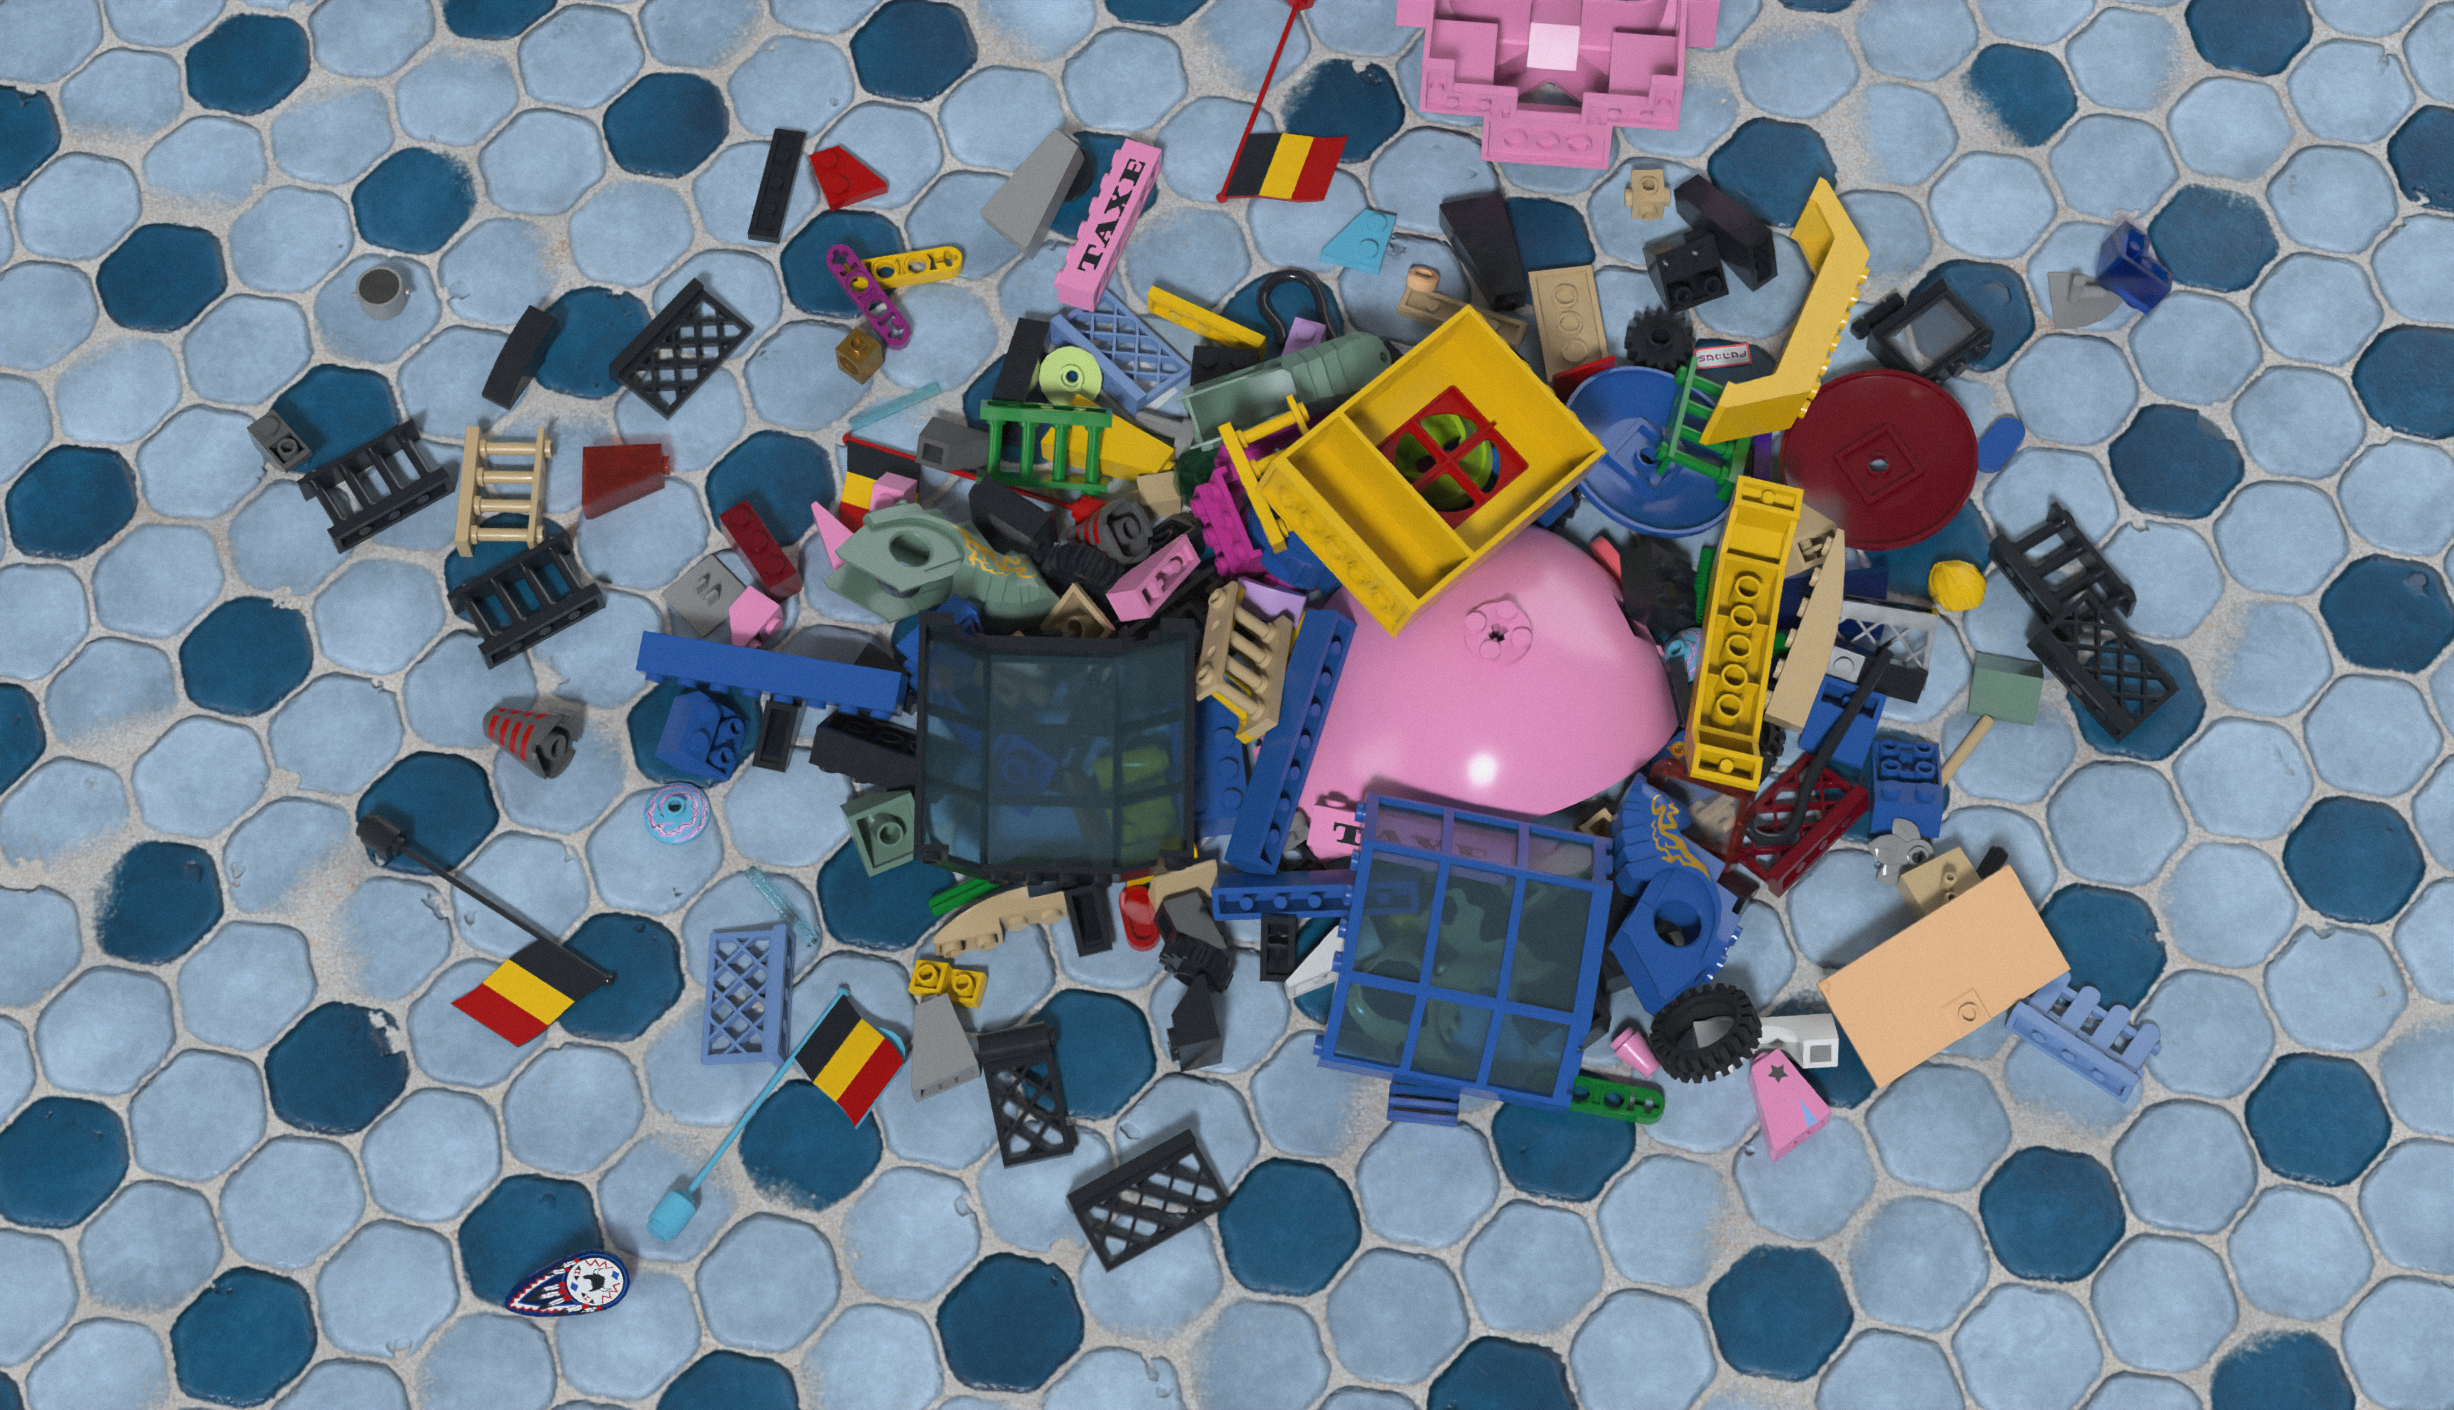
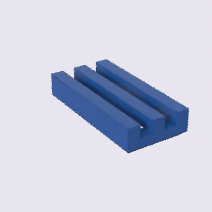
[1387,1084,1459,1127]

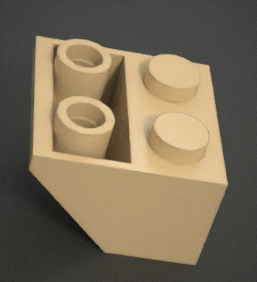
[1784,503,1848,579]

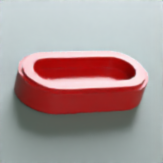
[1119,885,1160,952]

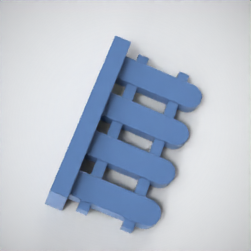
[2005,971,2163,1103]

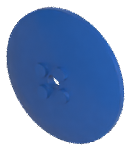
[1565,366,1745,538]

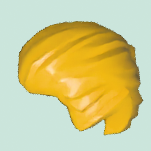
[1927,560,1987,612]

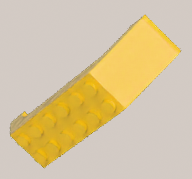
[1699,177,1871,445]
[1683,475,1804,792]

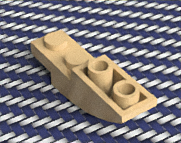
[933,886,1068,958]

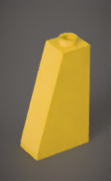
[1041,393,1177,483]

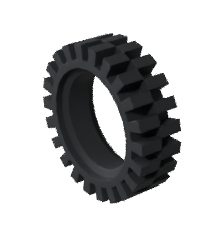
[1649,983,1763,1084]

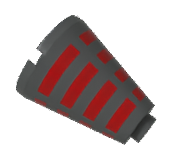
[1062,497,1153,564]
[482,706,579,780]

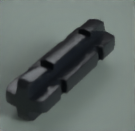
[1850,292,1905,340]

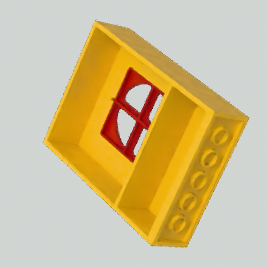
[1255,304,1607,639]

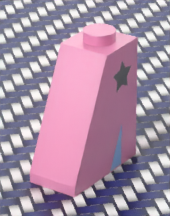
[1748,1048,1832,1163]

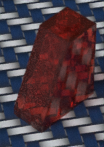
[581,443,671,520]

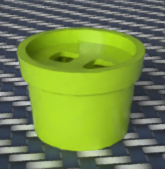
[1394,414,1493,510]

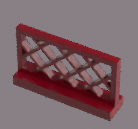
[1716,753,1869,898]

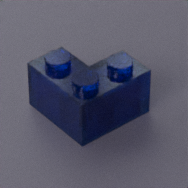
[2095,220,2174,315]

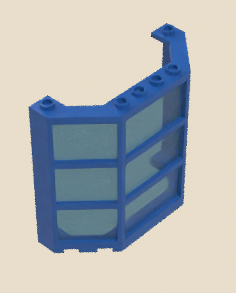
[1313,791,1613,1114]

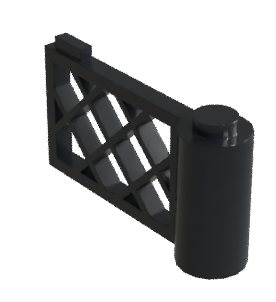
[976,1021,1078,1169]

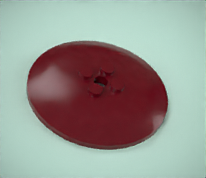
[1779,369,1978,551]

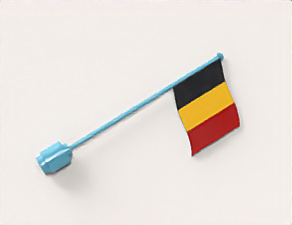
[645,987,905,1243]

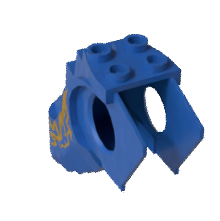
[1608,772,1743,1016]

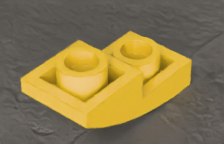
[908,959,988,1009]

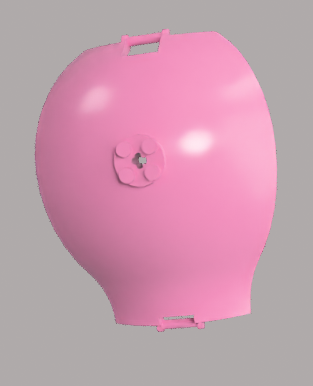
[1252,524,1678,865]

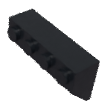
[809,708,963,805]

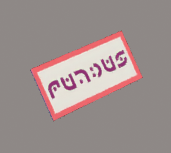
[1694,343,1752,370]

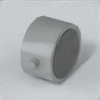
[352,266,411,321]

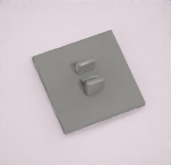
[661,554,746,639]

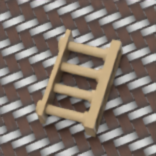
[455,426,554,557]
[1195,581,1293,739]

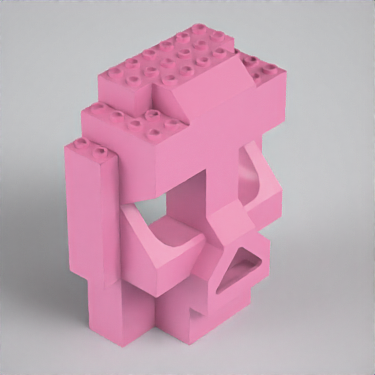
[1396,0,1720,170]

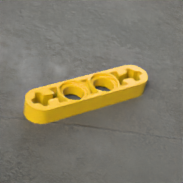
[842,246,963,292]

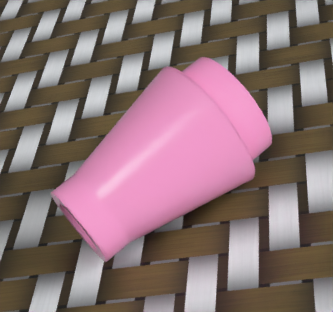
[1610,1027,1661,1079]

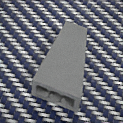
[980,128,1085,260]

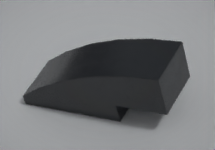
[482,305,560,411]
[752,696,806,773]
[1056,854,1113,958]

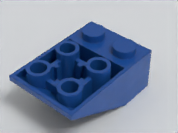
[1869,739,1944,838]

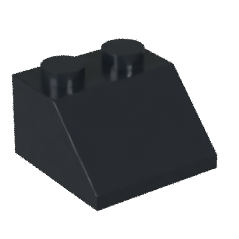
[1166,974,1221,1072]

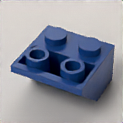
[1797,675,1887,770]
[655,691,749,781]

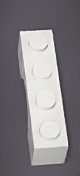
[1693,1013,1839,1074]

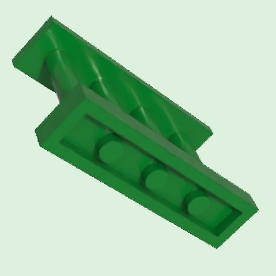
[1655,356,1752,502]
[976,399,1112,496]

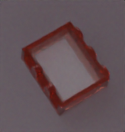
[1648,757,1758,874]

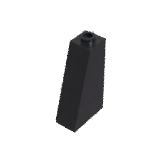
[1673,174,1778,292]
[1438,194,1526,312]
[992,317,1050,447]

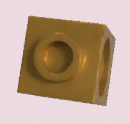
[835,327,884,385]

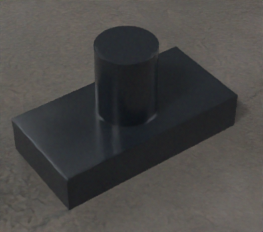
[1664,661,1693,732]

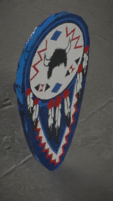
[504,1248,630,1317]

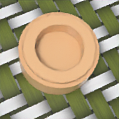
[1406,267,1439,292]

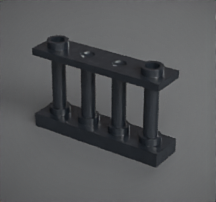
[296,419,455,555]
[1988,502,2137,652]
[446,533,606,670]

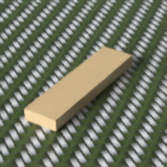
[1397,285,1528,353]

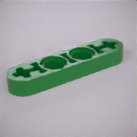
[1529,1070,1665,1125]

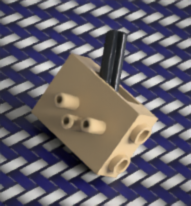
[1897,845,2008,921]

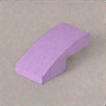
[1237,576,1308,628]

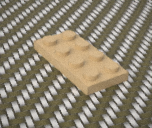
[1528,265,1609,387]

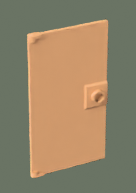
[1816,864,2071,1089]

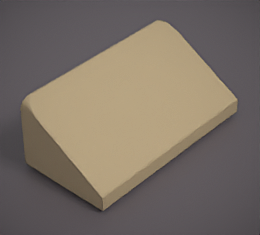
[1147,859,1218,912]

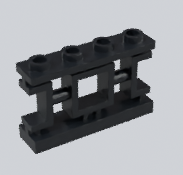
[1113,565,1266,710]

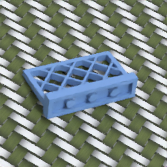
[1050,288,1192,420]
[701,924,796,1066]

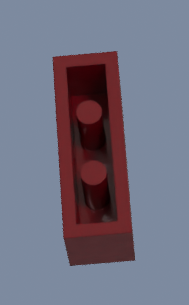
[718,500,802,604]

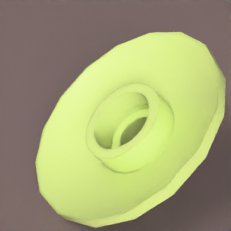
[1039,346,1103,405]

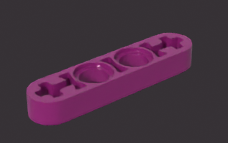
[826,244,911,350]

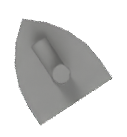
[2047,272,2126,329]

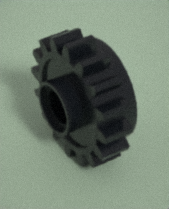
[1624,309,1696,375]
[1159,936,1234,994]

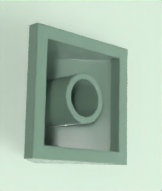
[1967,653,2044,726]

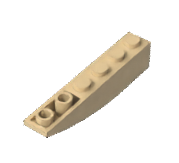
[1763,528,1845,734]

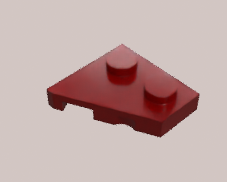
[809,146,888,212]

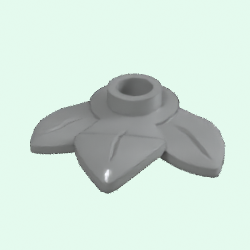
[1867,818,1935,885]

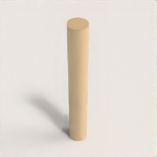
[1933,715,1995,789]

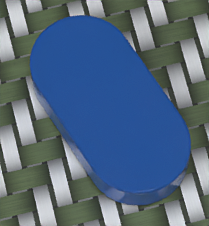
[1977,417,2025,473]

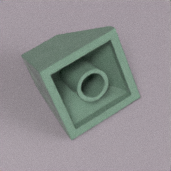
[839,790,929,877]

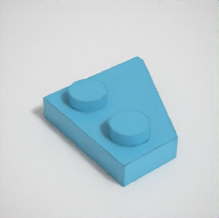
[1320,209,1396,275]

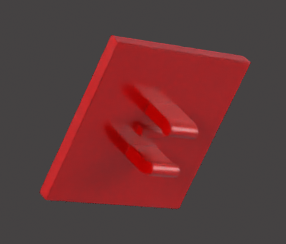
[1551,355,1616,403]

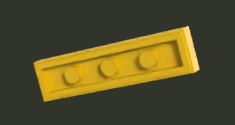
[1147,285,1266,362]

